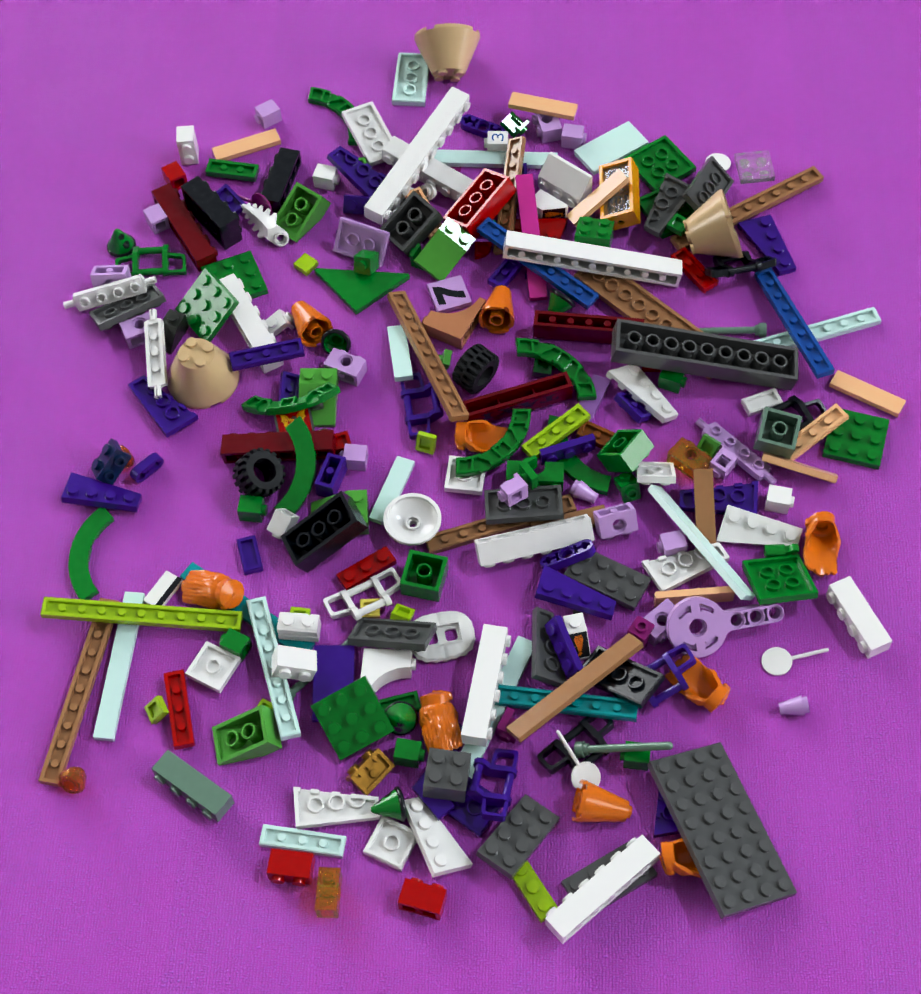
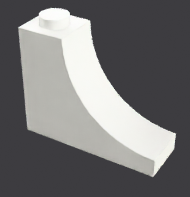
[360,648,416,693]

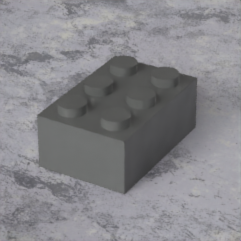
[380,191,444,257]

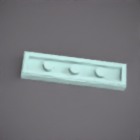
[387,325,413,382]
[369,456,415,525]
[259,824,347,859]

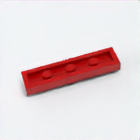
[163,669,195,750]

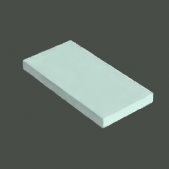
[392,52,430,107]
[574,121,649,176]

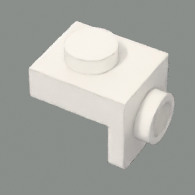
[265,309,296,336]

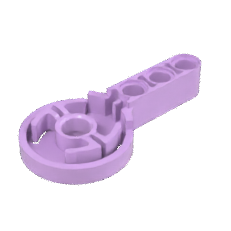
[666,596,784,658]

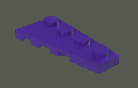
[737,214,796,276]

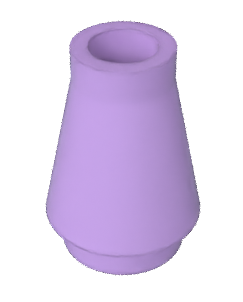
[569,480,599,504]
[778,695,810,715]

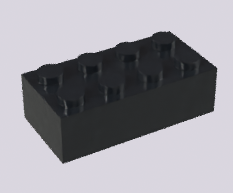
[181,176,242,250]
[280,491,368,573]

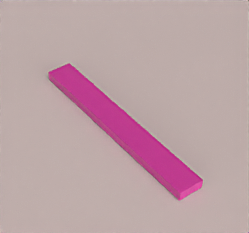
[515,174,548,301]

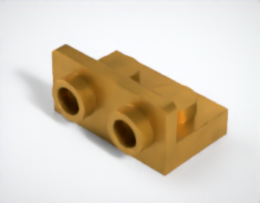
[345,748,395,795]

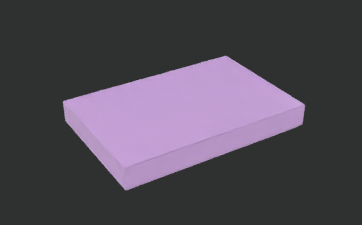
[333,217,390,267]

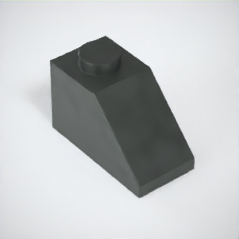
[163,309,189,354]

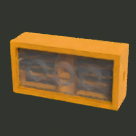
[599,157,641,230]

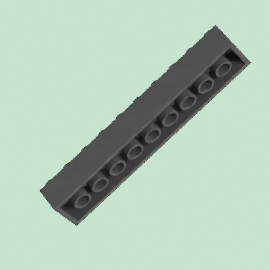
[610,318,798,391]

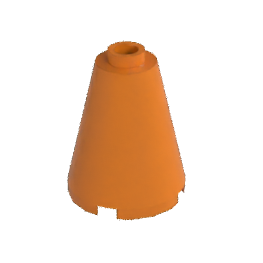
[479,285,515,334]
[291,301,333,347]
[572,779,632,822]

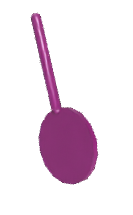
[237,193,272,214]

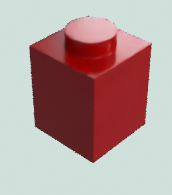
[161,161,187,190]

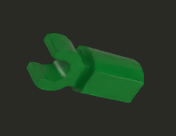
[764,544,799,558]

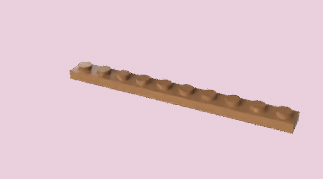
[670,166,824,250]
[387,291,469,422]
[38,598,119,787]

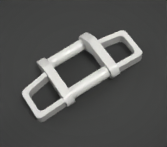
[323,567,401,621]

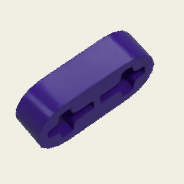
[130,453,164,483]

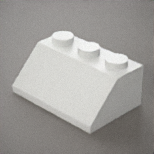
[538,152,593,208]

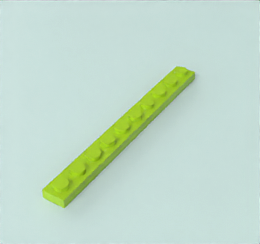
[40,597,243,632]

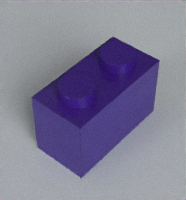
[314,452,347,498]

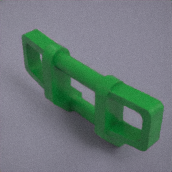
[115,244,187,277]

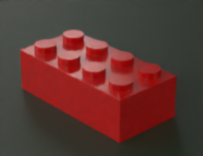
[443,168,517,240]

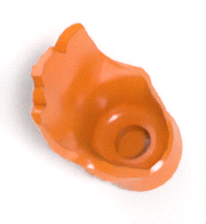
[454,419,508,453]
[803,511,841,577]
[181,570,244,610]
[665,654,730,713]
[419,690,463,754]
[659,838,702,879]

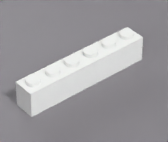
[382,136,474,201]
[219,273,284,374]
[474,514,595,568]
[461,624,511,747]
[545,835,660,944]

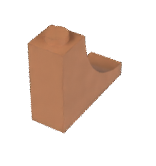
[422,297,486,350]

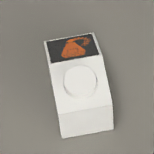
[535,189,568,219]
[563,612,591,660]

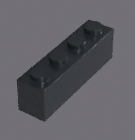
[260,147,302,213]

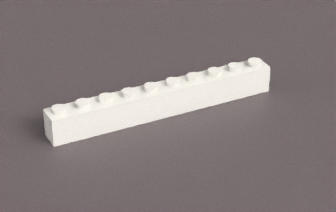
[364,87,471,225]
[503,230,682,287]

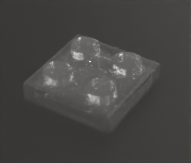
[734,150,775,184]

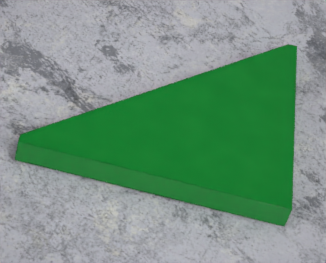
[314,268,410,315]

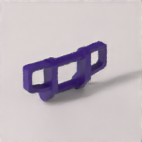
[400,372,444,440]
[646,644,696,709]
[467,748,518,822]

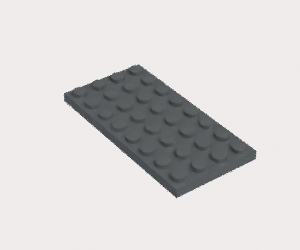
[647,742,797,919]

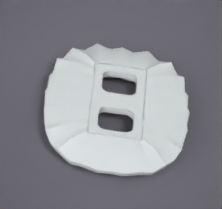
[412,611,476,663]

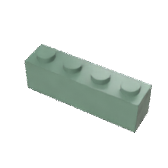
[151,750,234,822]

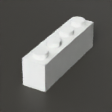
[826,576,892,659]

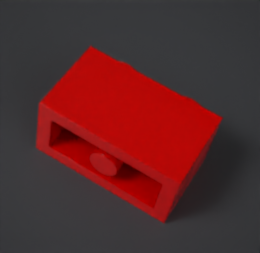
[266,848,315,887]
[397,877,447,921]

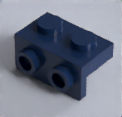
[91,438,132,485]

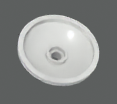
[383,493,442,545]

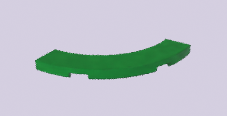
[308,87,358,146]
[515,338,597,401]
[241,382,341,415]
[456,409,531,478]
[548,415,611,496]
[274,416,316,514]
[68,508,114,600]

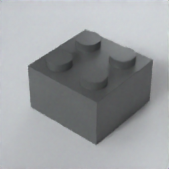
[423,748,471,803]

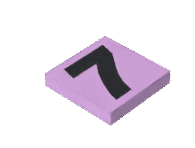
[427,275,472,313]

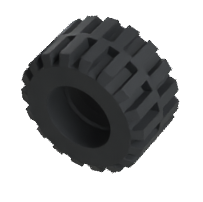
[452,344,499,394]
[232,448,286,498]

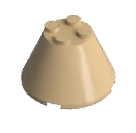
[414,23,480,82]
[683,189,743,258]
[167,337,239,409]

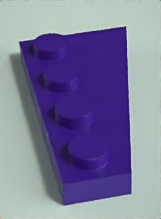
[327,146,386,197]
[128,375,199,438]
[61,472,142,512]
[679,481,758,515]
[535,565,617,621]

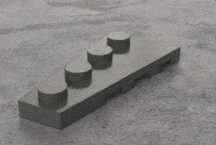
[644,173,689,238]
[531,607,567,687]

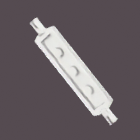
[63,274,157,312]
[144,309,168,399]

